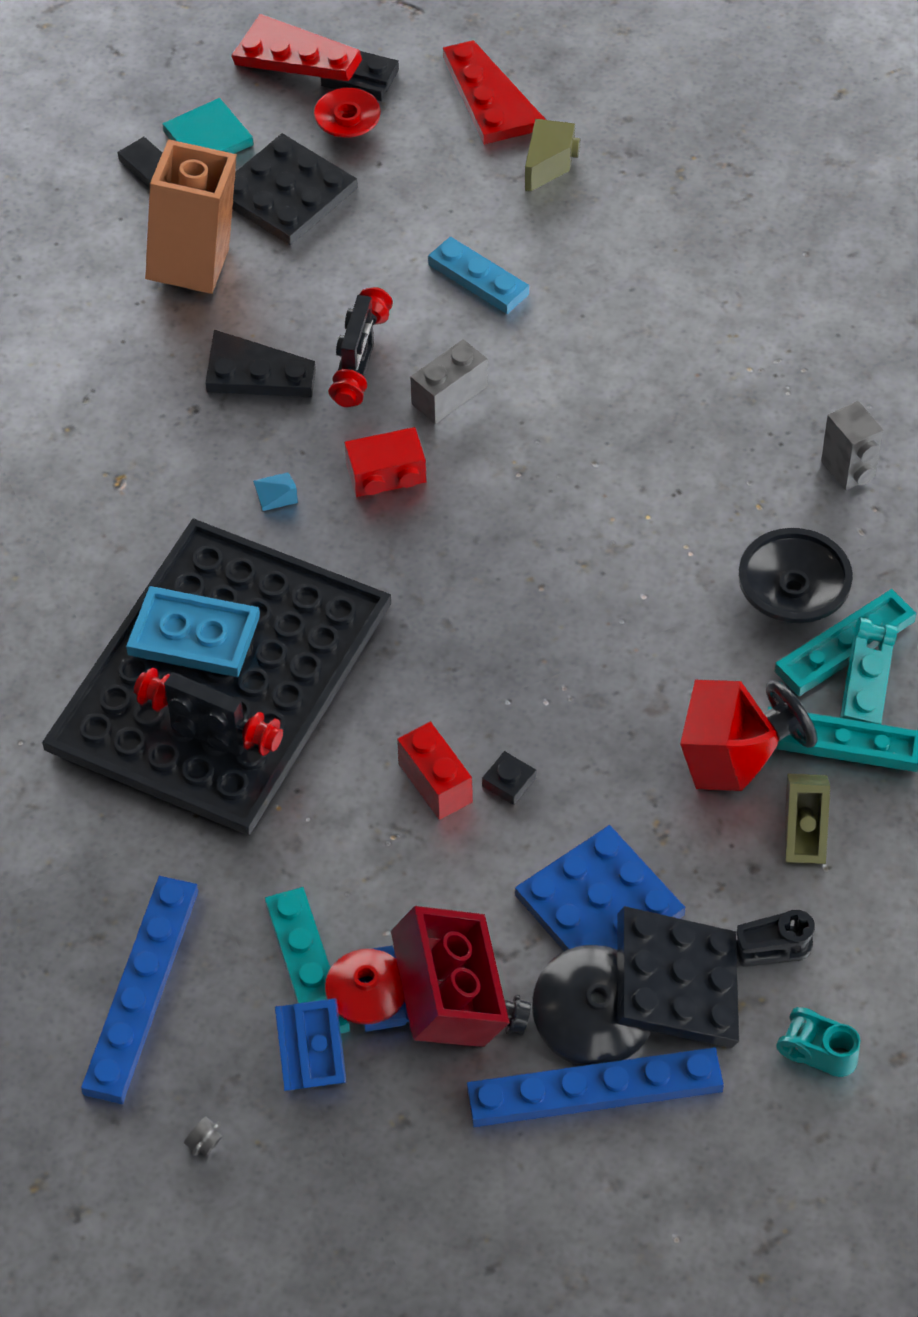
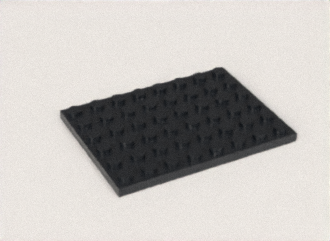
[42,518,392,836]

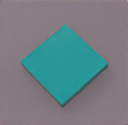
[162,97,254,154]

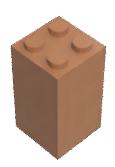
[145,139,237,294]

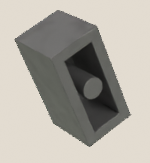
[410,339,488,424]
[821,401,883,491]

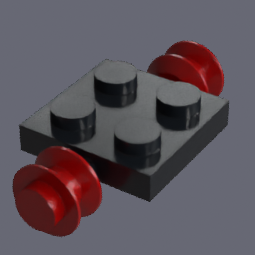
[328,287,393,407]
[134,668,283,756]

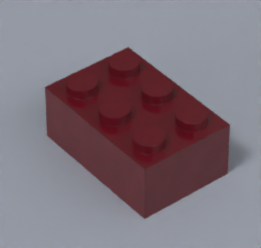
[391,906,510,1047]

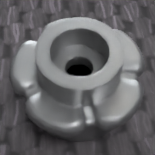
[184,1116,223,1156]

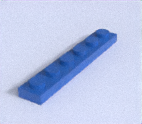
[81,876,199,1104]
[467,1047,724,1128]

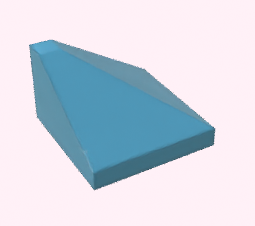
[253,472,298,511]

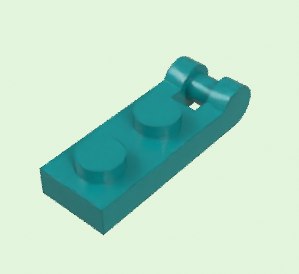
[840,617,898,724]

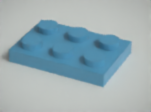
[126,586,260,677]

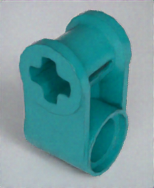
[776,1007,861,1077]

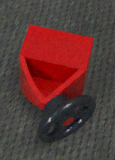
[680,679,818,791]

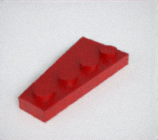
[443,40,546,145]

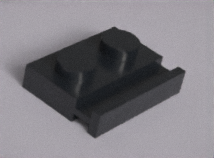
[320,51,399,101]

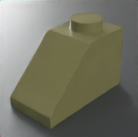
[525,119,581,191]
[785,774,830,864]

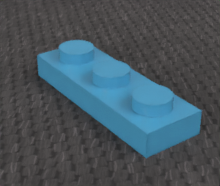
[428,236,529,314]

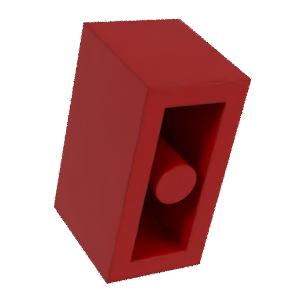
[344,427,427,497]
[397,721,473,820]

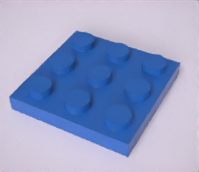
[515,825,686,951]

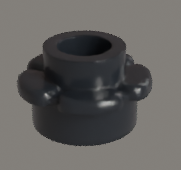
[505,995,531,1035]

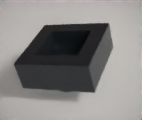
[482,751,537,805]

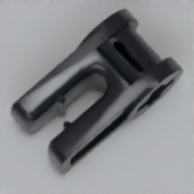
[736,910,815,967]

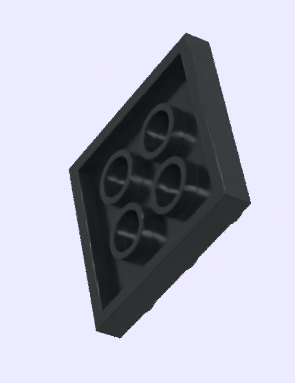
[232,133,358,245]
[617,906,739,1048]

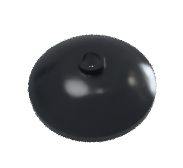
[738,528,853,623]
[532,945,651,1066]

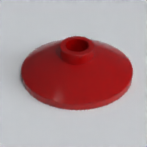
[314,88,381,138]
[325,949,405,1025]

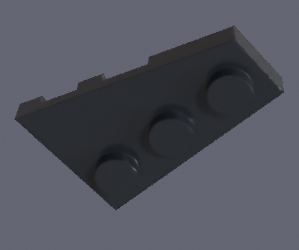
[205,329,316,397]

